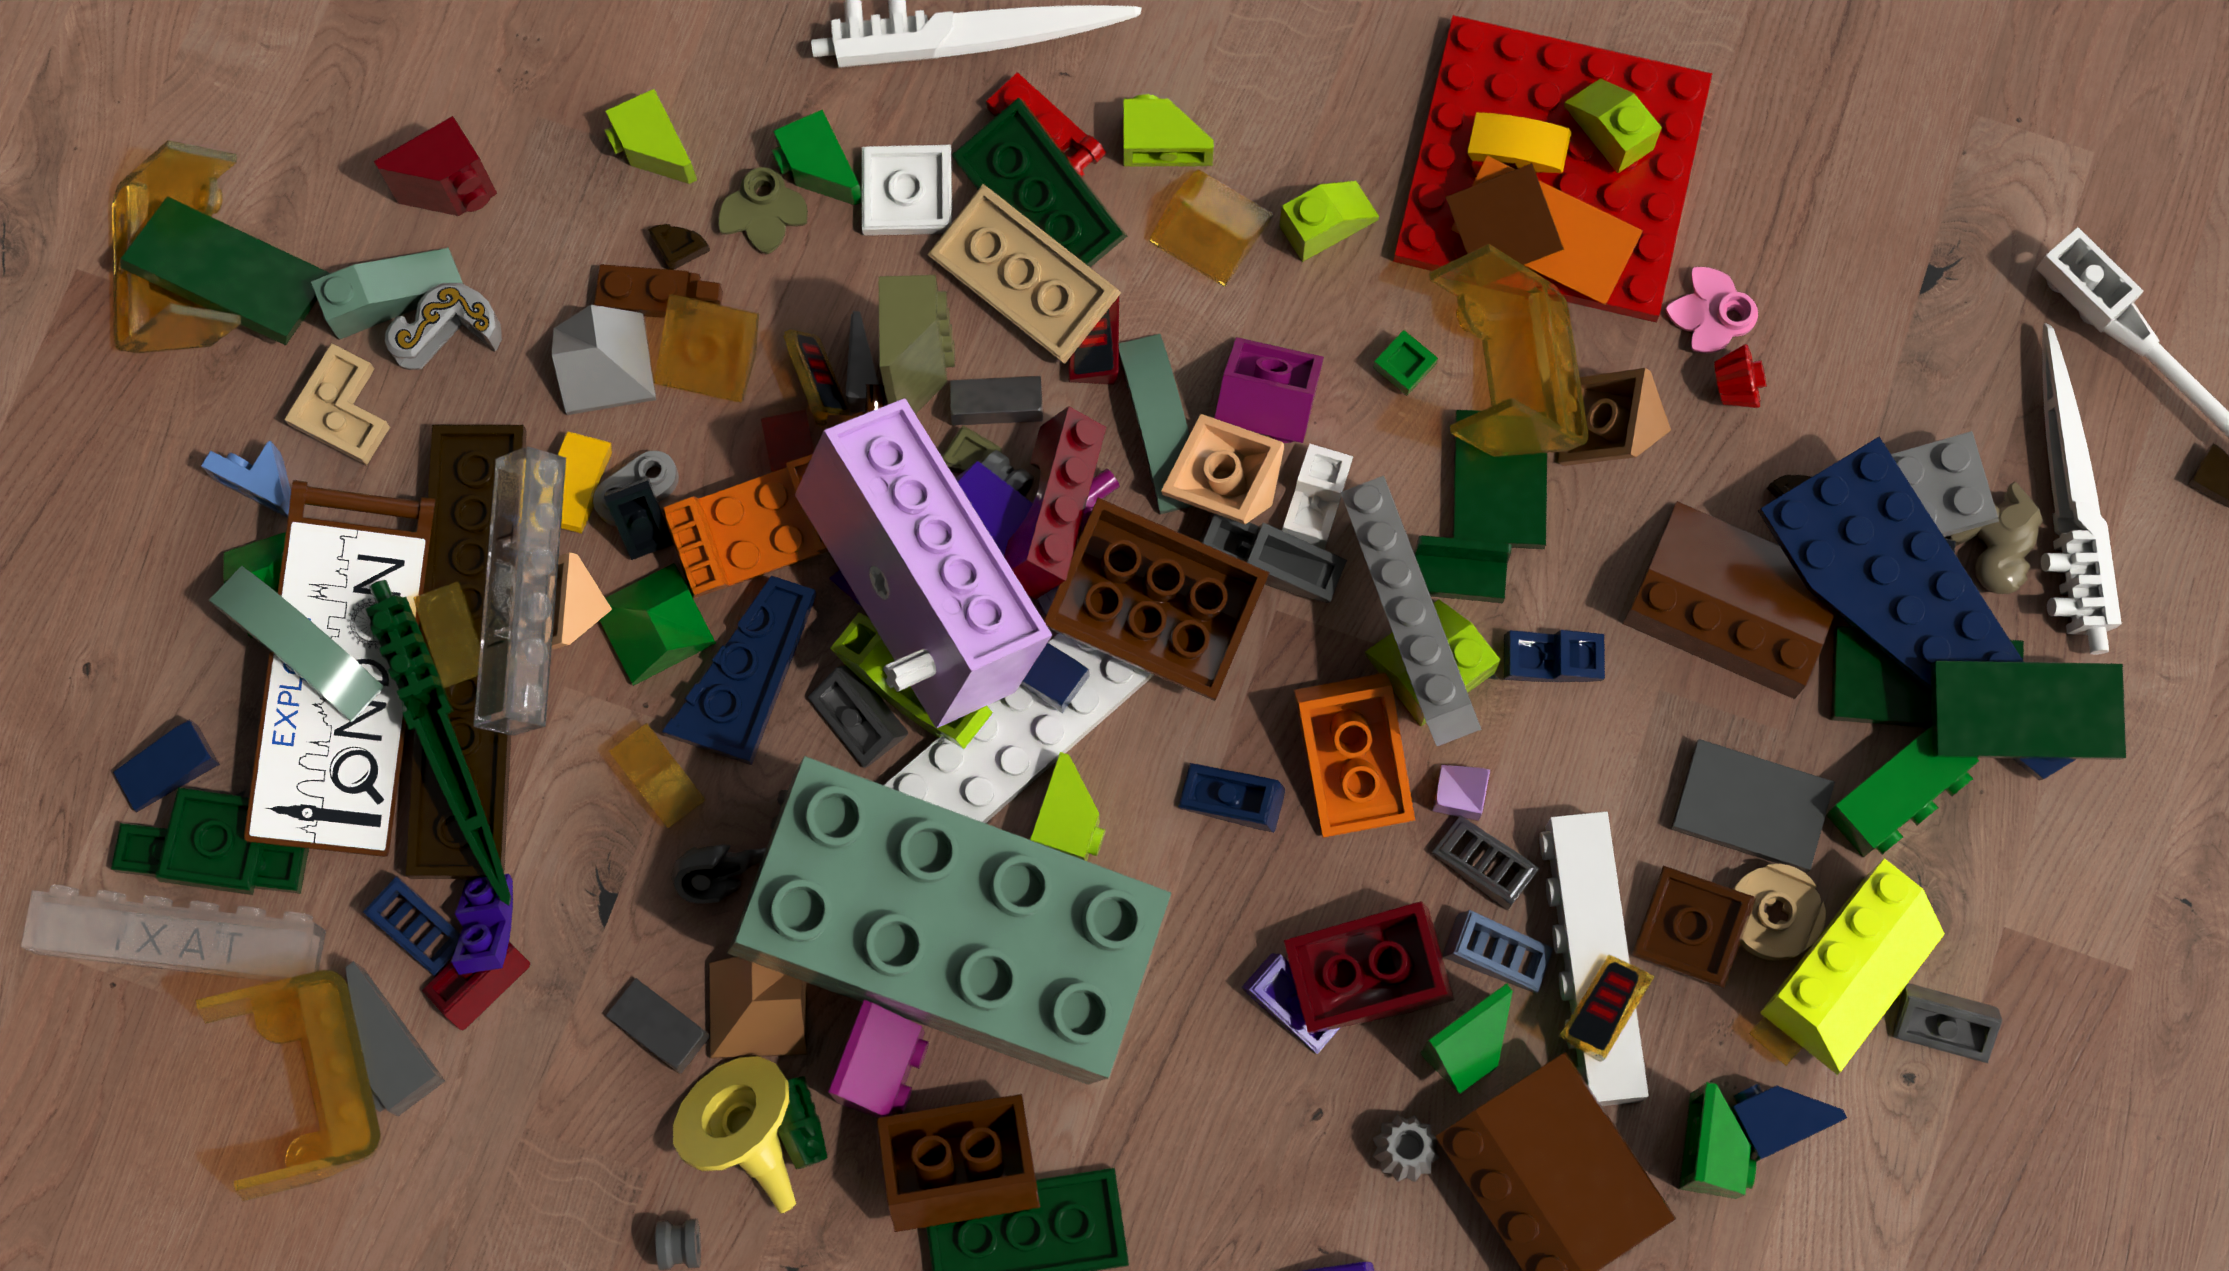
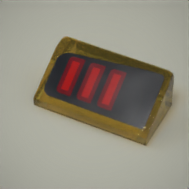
[783,329,849,427]
[1559,955,1654,1063]

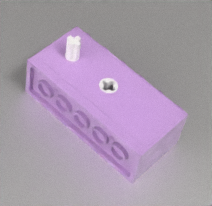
[795,398,1052,729]

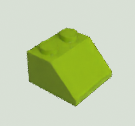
[1365,599,1500,726]

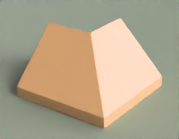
[1161,414,1284,524]
[515,552,612,659]

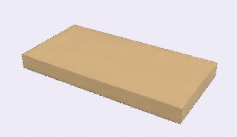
[927,184,1121,364]

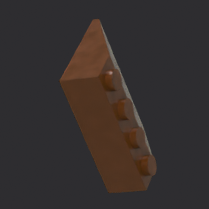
[1044,497,1270,701]
[1623,501,1836,699]
[1435,1052,1677,1271]

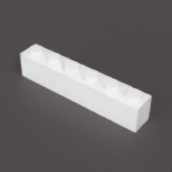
[1539,811,1649,1106]

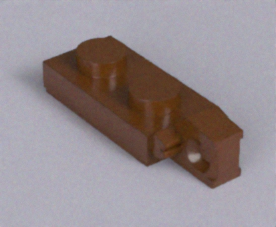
[594,264,723,319]

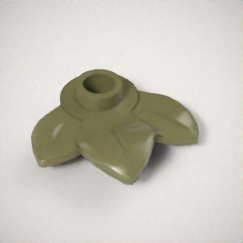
[719,167,808,254]

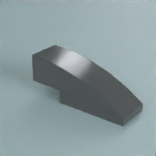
[1199,513,1347,603]

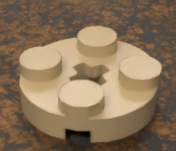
[1733,864,1826,961]

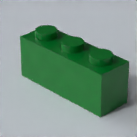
[1826,726,1979,858]

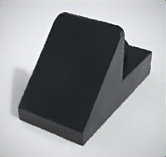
[604,477,674,561]

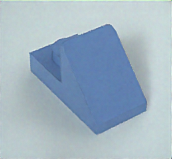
[201,441,291,518]

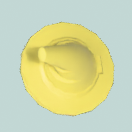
[673,1056,796,1213]

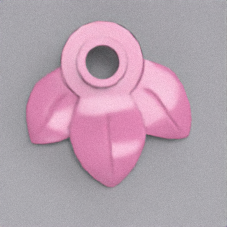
[1666,267,1758,353]

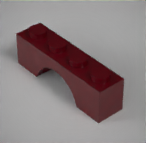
[1004,406,1107,599]

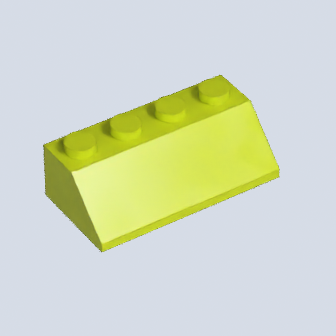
[1760,858,1945,1075]

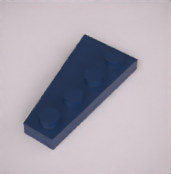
[662,575,817,765]

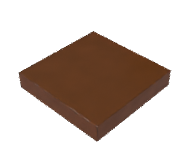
[1446,163,1564,282]
[1632,865,1756,988]

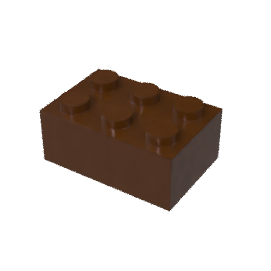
[877,1094,1040,1232]

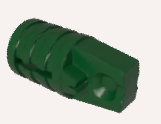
[777,1076,828,1169]

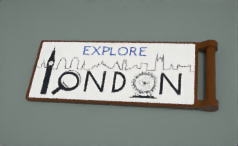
[244,480,435,857]

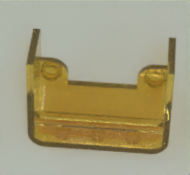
[112,140,241,353]
[1429,244,1588,457]
[196,970,381,1201]

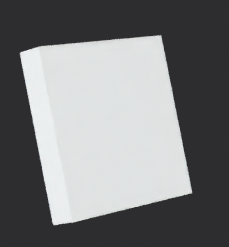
[862,145,952,236]

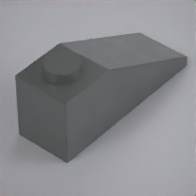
[345,961,445,1117]

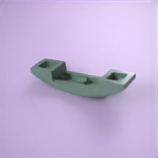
[1119,334,1193,514]
[209,566,384,722]

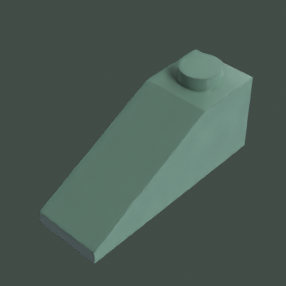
[311,248,463,340]

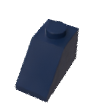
[1730,1084,1847,1162]

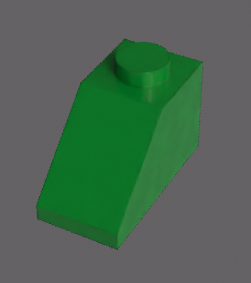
[771,110,862,205]

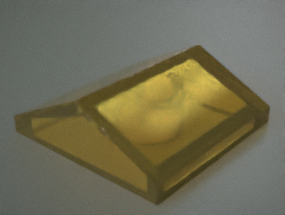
[1149,169,1273,287]
[654,294,759,403]

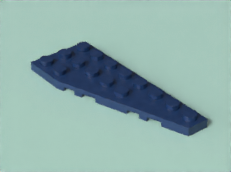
[1758,437,2076,780]

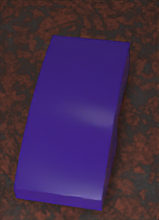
[451,874,513,975]

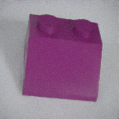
[1215,337,1324,443]
[829,1000,929,1118]

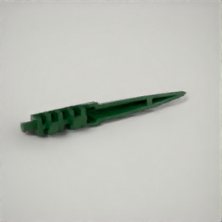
[365,580,511,906]

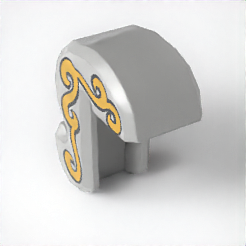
[385,283,502,370]

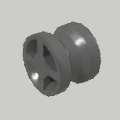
[655,1219,701,1270]

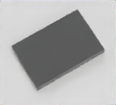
[1671,739,1835,873]

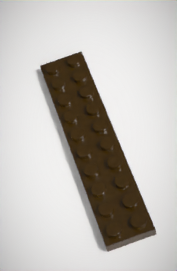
[406,425,527,879]

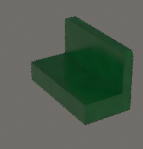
[1414,535,1512,603]

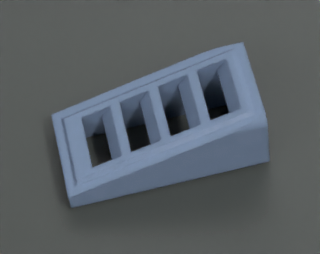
[1442,910,1554,993]

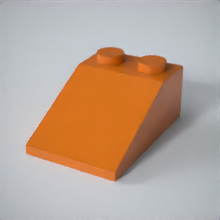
[1294,673,1415,838]

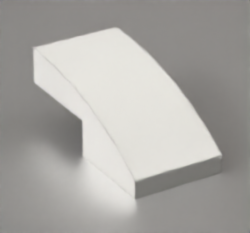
[1282,443,1353,550]

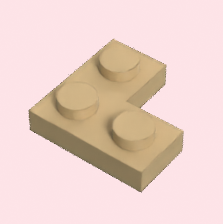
[284,343,390,465]

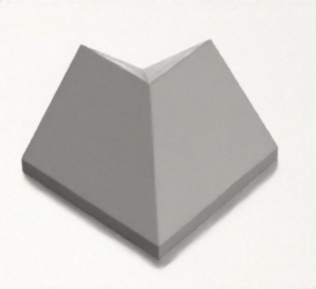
[552,305,657,415]

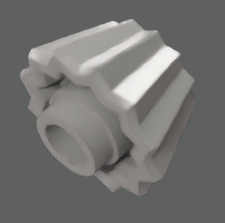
[1373,1115,1440,1182]

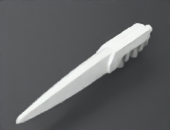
[811,0,1142,68]
[2041,323,2122,655]

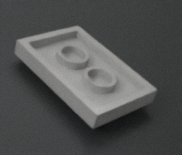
[1891,431,1999,537]

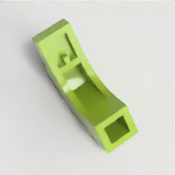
[830,612,993,749]

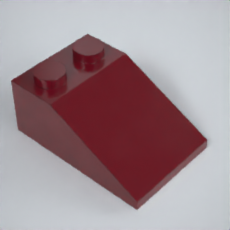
[1284,901,1454,1034]

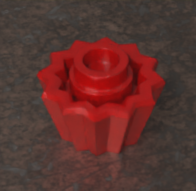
[1714,344,1767,408]

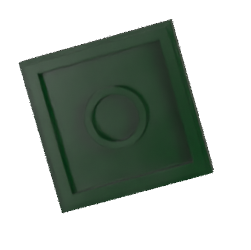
[155,787,264,895]

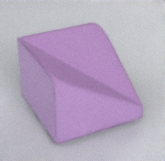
[1432,765,1490,821]

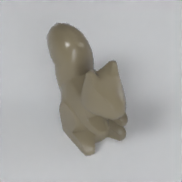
[1950,482,2043,594]

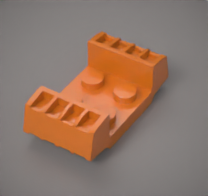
[662,454,828,599]

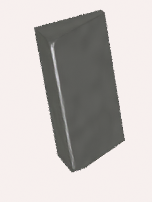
[950,376,1043,426]
[808,665,908,768]
[1893,983,2002,1063]

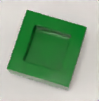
[1373,330,1438,396]

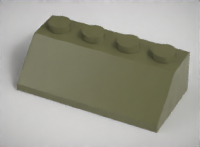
[878,275,955,414]

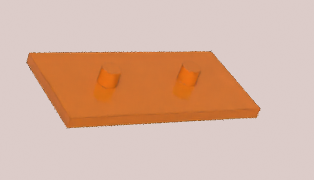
[1451,156,1643,305]

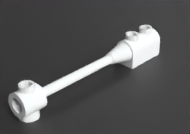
[2036,227,2229,438]

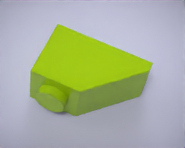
[1564,79,1662,173]
[604,89,697,184]
[1124,94,1214,167]
[1279,181,1379,262]
[1030,752,1106,861]

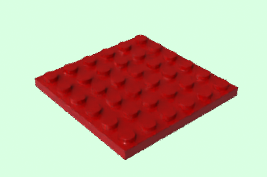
[1393,15,1713,323]

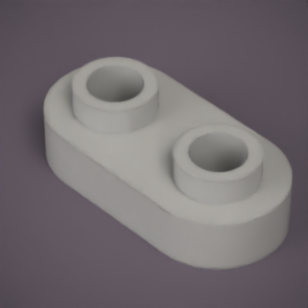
[593,451,679,526]

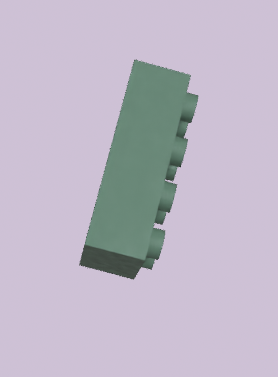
[727,756,1171,1085]

